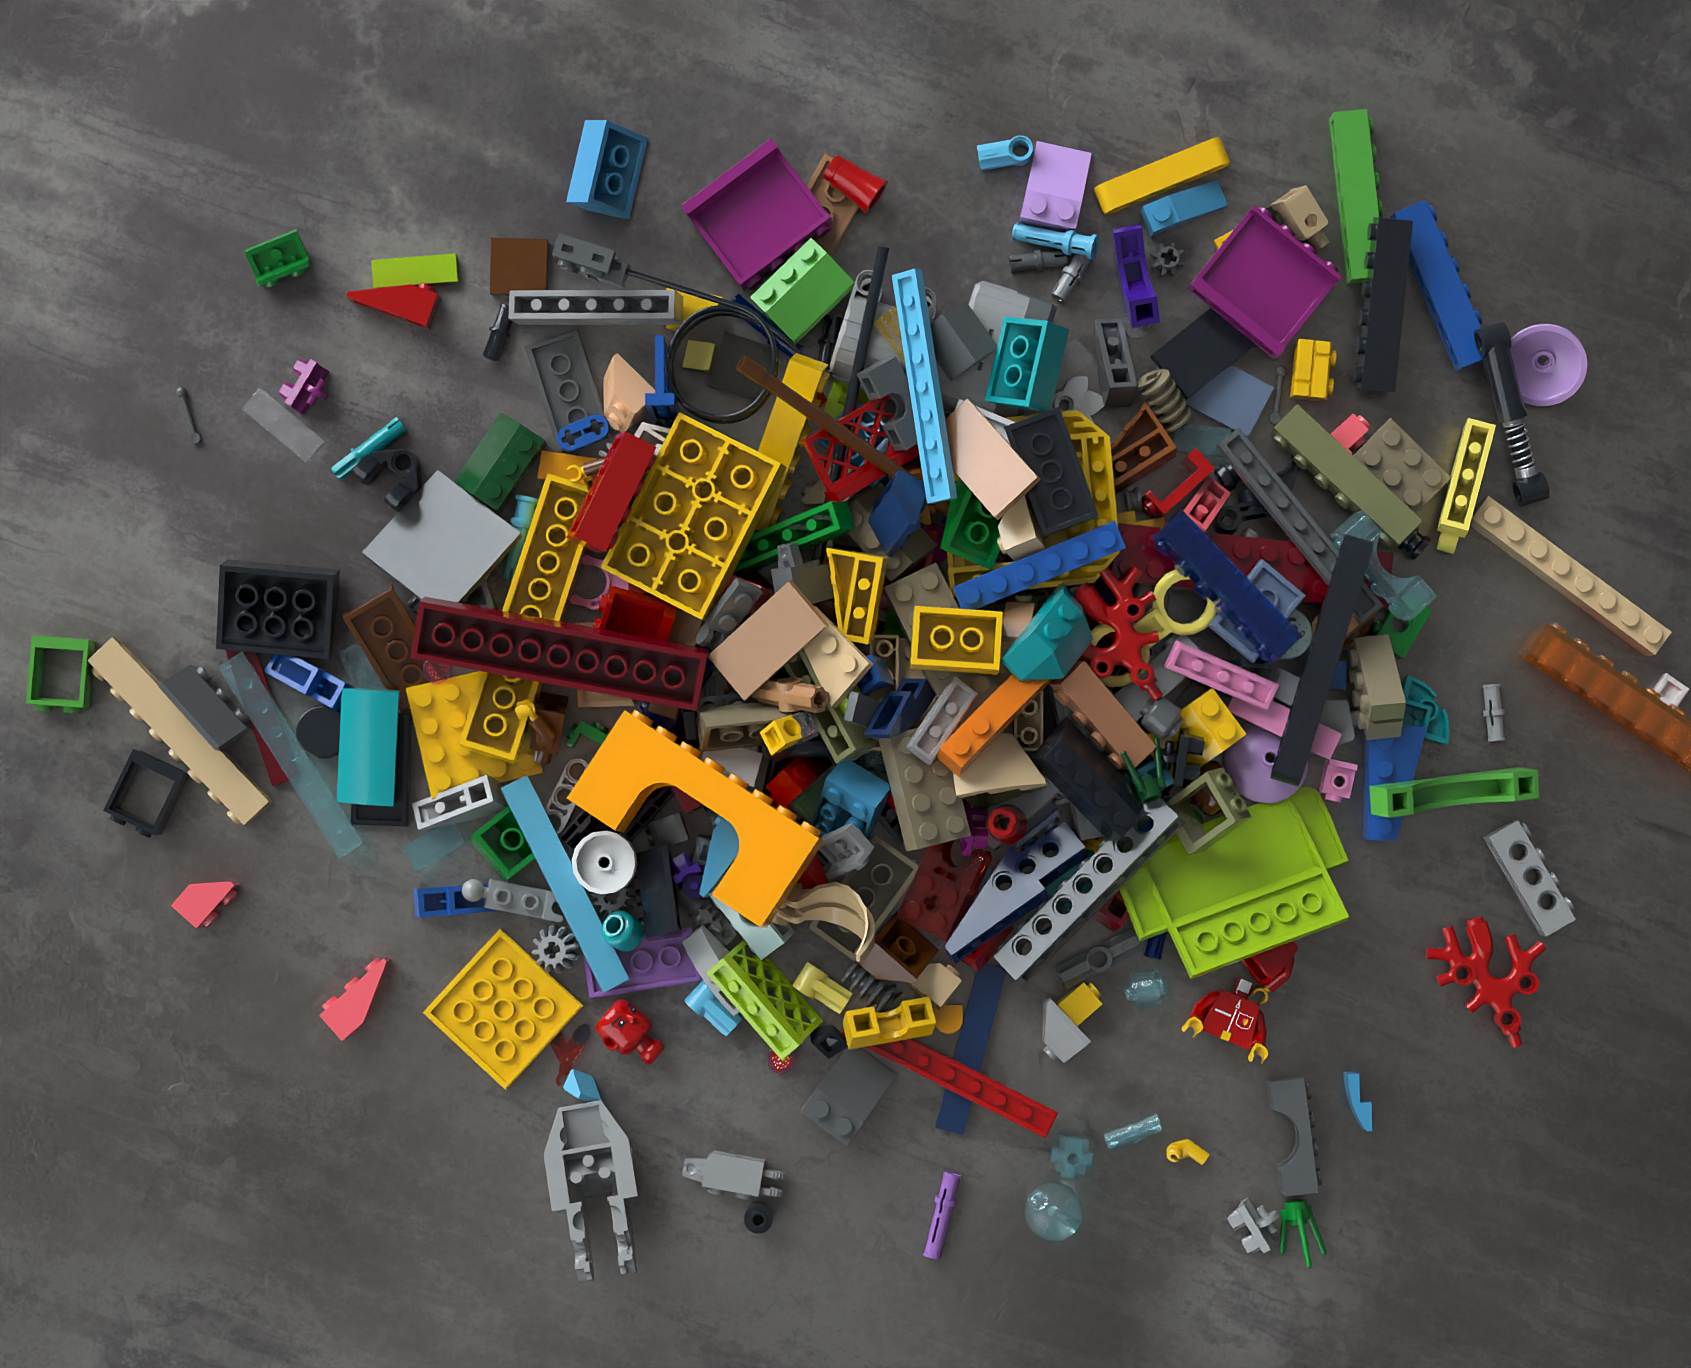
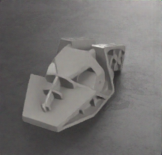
[544,1100,638,1283]

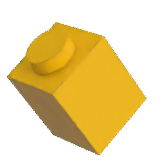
[1056,981,1102,1026]

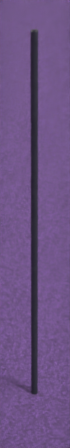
[762,246,890,796]

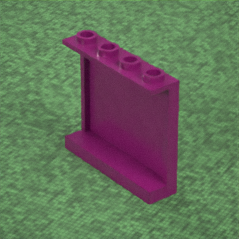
[681,138,834,291]
[1186,205,1342,359]

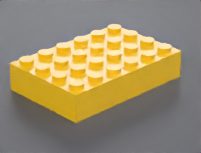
[600,412,787,621]

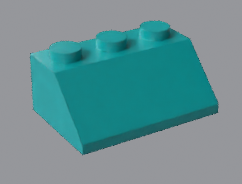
[985,316,1069,413]

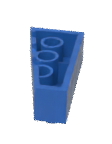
[1362,726,1427,841]

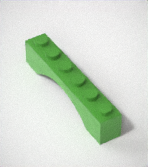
[1369,767,1539,818]

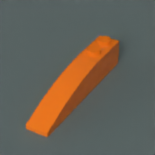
[937,674,1052,777]

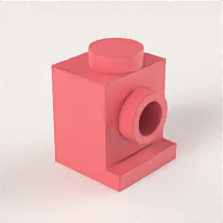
[1330,413,1371,454]

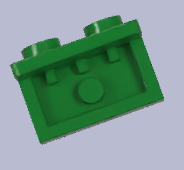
[244,229,311,287]

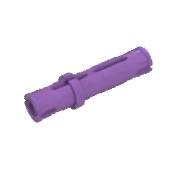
[923,1171,962,1260]

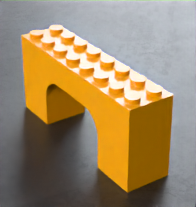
[567,710,824,928]

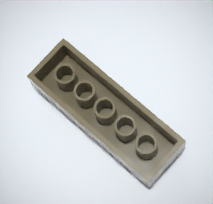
[883,563,998,734]

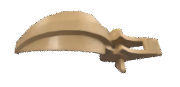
[772,882,876,962]

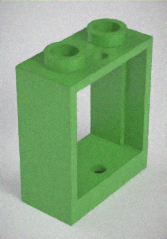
[26,636,96,714]

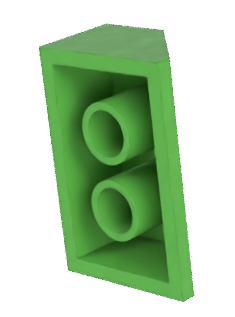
[750,238,855,344]

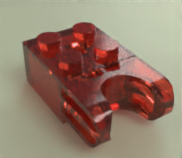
[896,840,992,942]

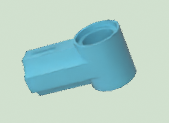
[977,136,1033,171]
[684,980,743,1036]

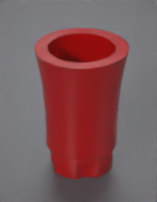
[823,155,888,214]
[987,804,1027,844]

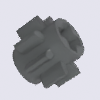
[1150,241,1185,278]

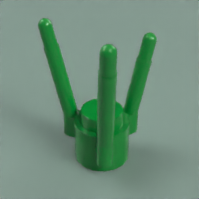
[1279,1199,1326,1268]

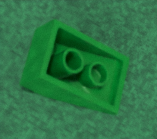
[940,477,1004,570]

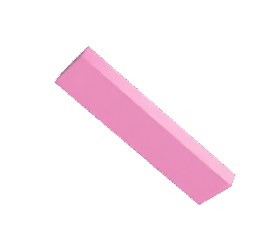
[1164,640,1280,711]
[1227,696,1342,760]

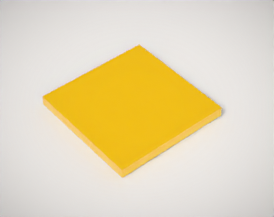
[423,928,584,1090]

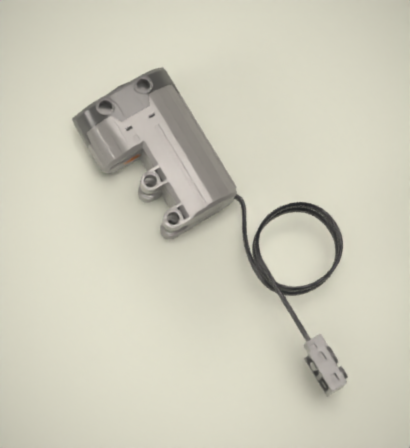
[552,233,1058,424]

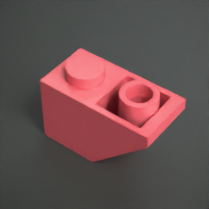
[171,881,240,928]

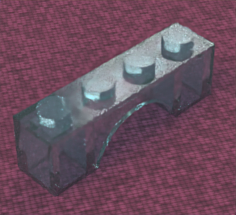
[1330,510,1437,621]

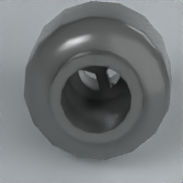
[1140,696,1184,739]

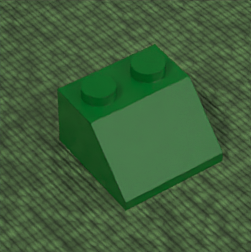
[468,806,535,882]

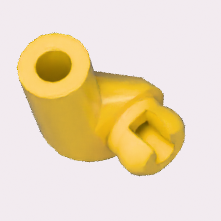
[1166,1139,1210,1165]

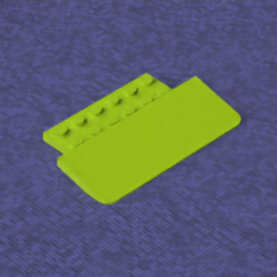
[1112,786,1349,979]

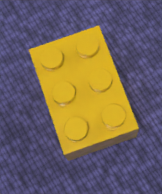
[910,606,1003,675]

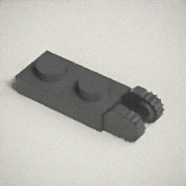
[695,578,762,651]

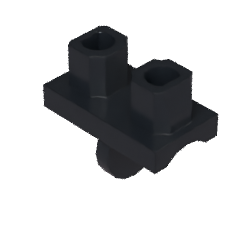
[1161,728,1204,786]

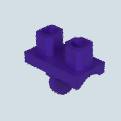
[670,852,704,899]

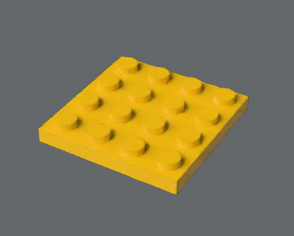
[406,671,543,799]

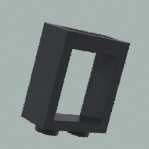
[103,749,190,838]

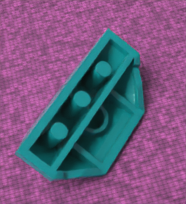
[1000,582,1093,681]

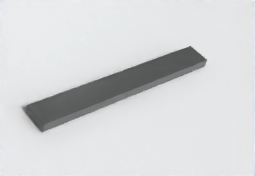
[1216,428,1383,625]

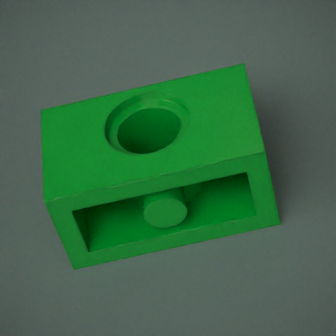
[1370,592,1432,660]

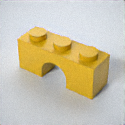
[842,996,936,1050]

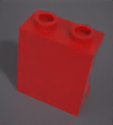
[1141,448,1215,519]
[593,585,677,641]

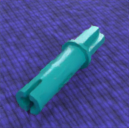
[331,417,407,480]

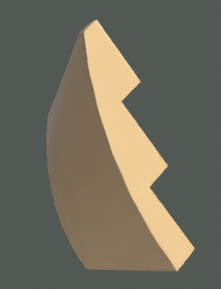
[953,734,1048,798]

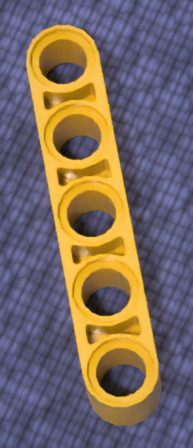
[1094,137,1231,215]

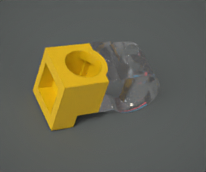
[760,711,821,756]

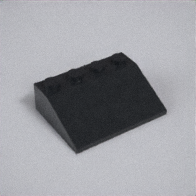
[216,559,340,659]

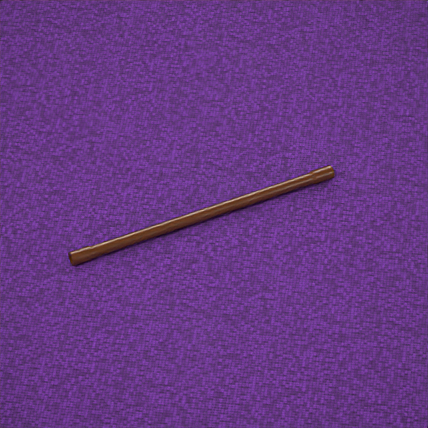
[736,355,1014,562]

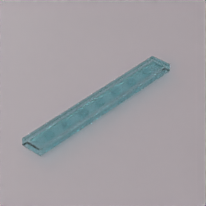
[218,652,364,859]

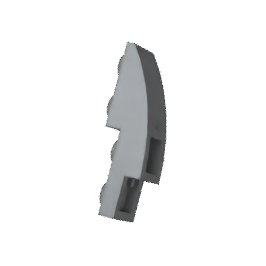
[682,925,777,1018]

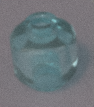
[1124,969,1168,1009]

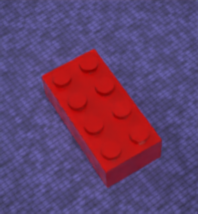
[566,431,657,553]

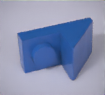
[857,654,894,697]

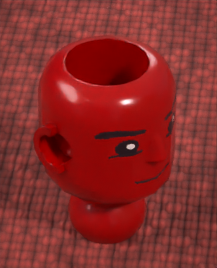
[596,999,665,1065]

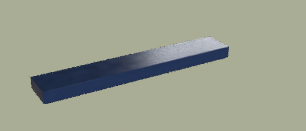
[935,963,1006,1135]

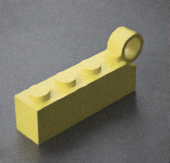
[1437,418,1496,554]

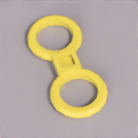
[1085,567,1219,687]

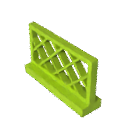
[706,939,823,1060]

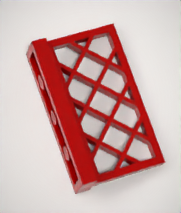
[802,395,920,502]

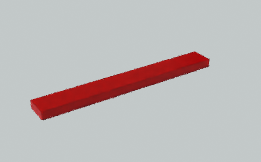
[842,1009,1059,1139]

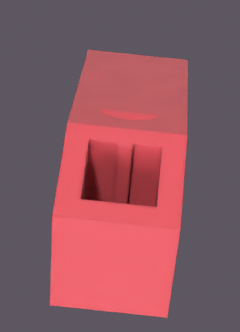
[319,957,391,1041]

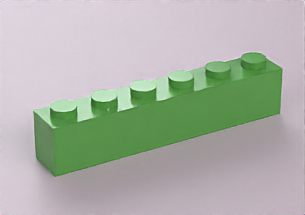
[1329,109,1383,284]

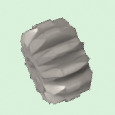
[532,925,580,974]

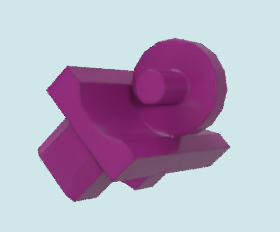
[278,359,329,414]
[960,799,988,856]

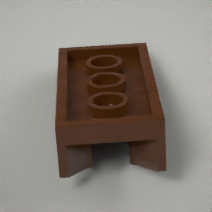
[343,585,447,712]

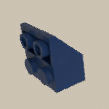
[868,469,927,557]

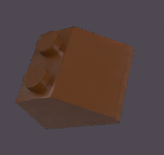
[858,912,939,983]

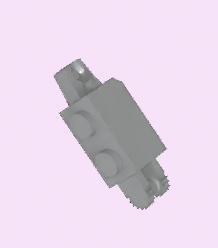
[682,1150,786,1200]

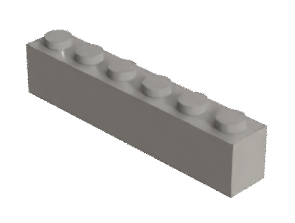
[509,290,683,325]

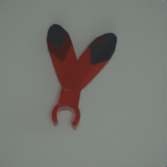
[550,1024,589,1086]

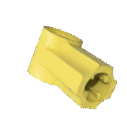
[792,962,853,1014]

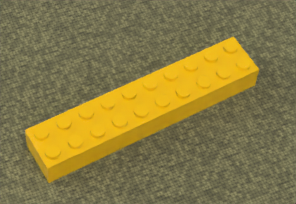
[459,473,589,764]

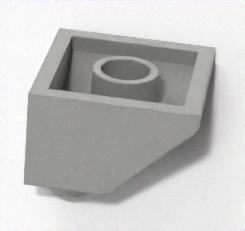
[1042,996,1091,1063]

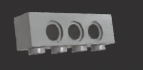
[1483,820,1576,937]

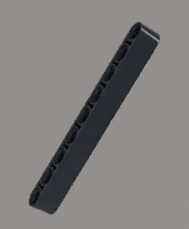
[1270,534,1374,787]

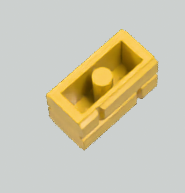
[1290,339,1336,402]

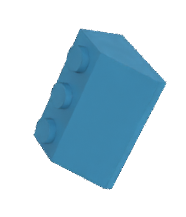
[566,120,648,219]

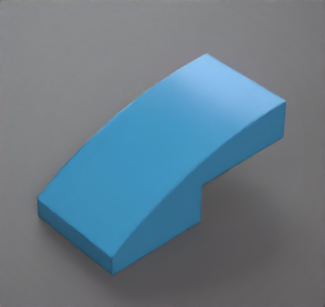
[1343,1072,1372,1131]

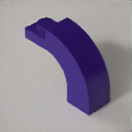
[1112,224,1160,328]

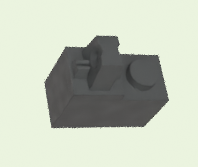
[771,543,834,604]

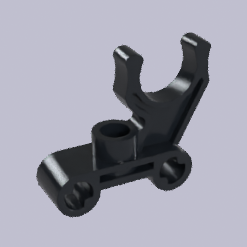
[1214,447,1299,535]

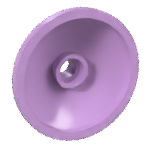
[1510,324,1587,406]
[1224,722,1309,803]

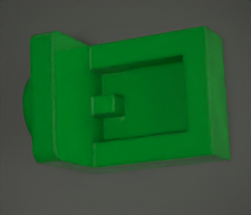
[566,720,609,748]

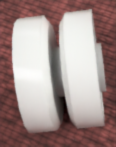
[572,831,638,894]

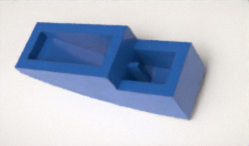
[264,654,355,712]
[413,883,500,918]

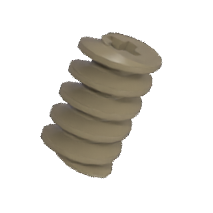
[1137,369,1192,433]

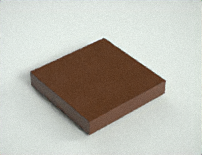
[490,238,548,296]

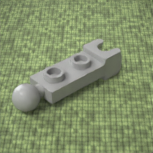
[462,879,563,922]

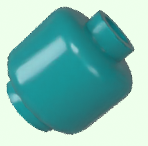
[602,910,644,952]

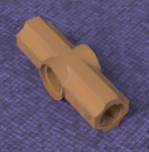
[752,677,830,713]

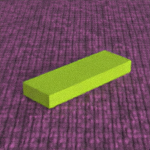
[371,253,459,288]

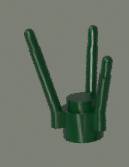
[1121,737,1166,804]

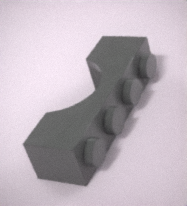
[1266,1076,1322,1197]

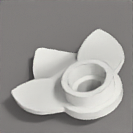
[1051,376,1104,423]

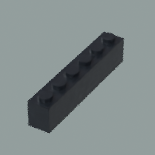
[1353,217,1413,392]

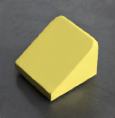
[682,340,716,374]

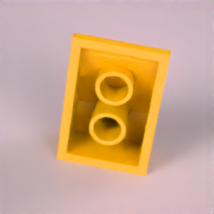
[1146,688,1247,785]

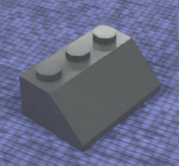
[158,665,252,752]

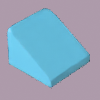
[563,1069,601,1102]

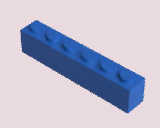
[1390,200,1483,372]
[953,521,1126,610]

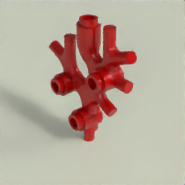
[1073,566,1163,701]
[1426,916,1546,1048]

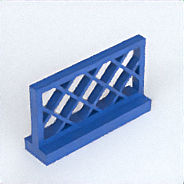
[645,335,680,420]

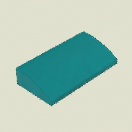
[337,688,400,806]

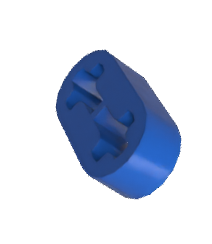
[557,414,610,452]

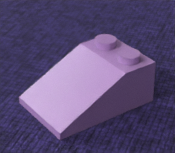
[1019,141,1092,233]

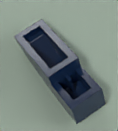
[864,678,935,738]

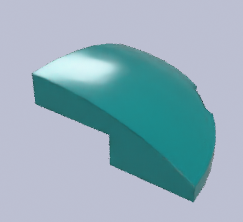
[1402,675,1449,745]

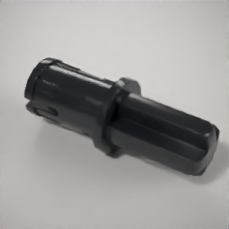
[483,304,513,361]
[818,315,842,370]

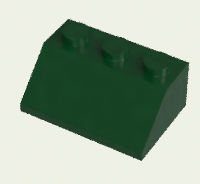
[454,412,547,514]

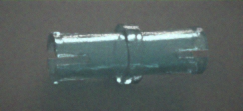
[1103,1114,1163,1151]

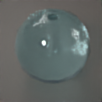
[1024,1182,1083,1242]

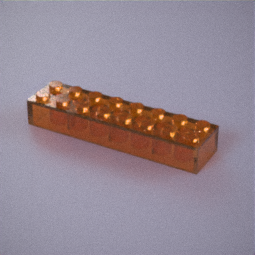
[1516,622,1691,774]

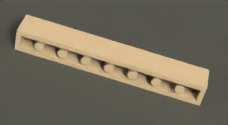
[1470,496,1672,657]
[87,637,274,825]

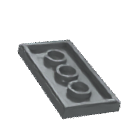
[525,329,613,453]

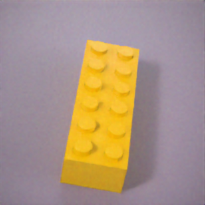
[756,353,830,531]

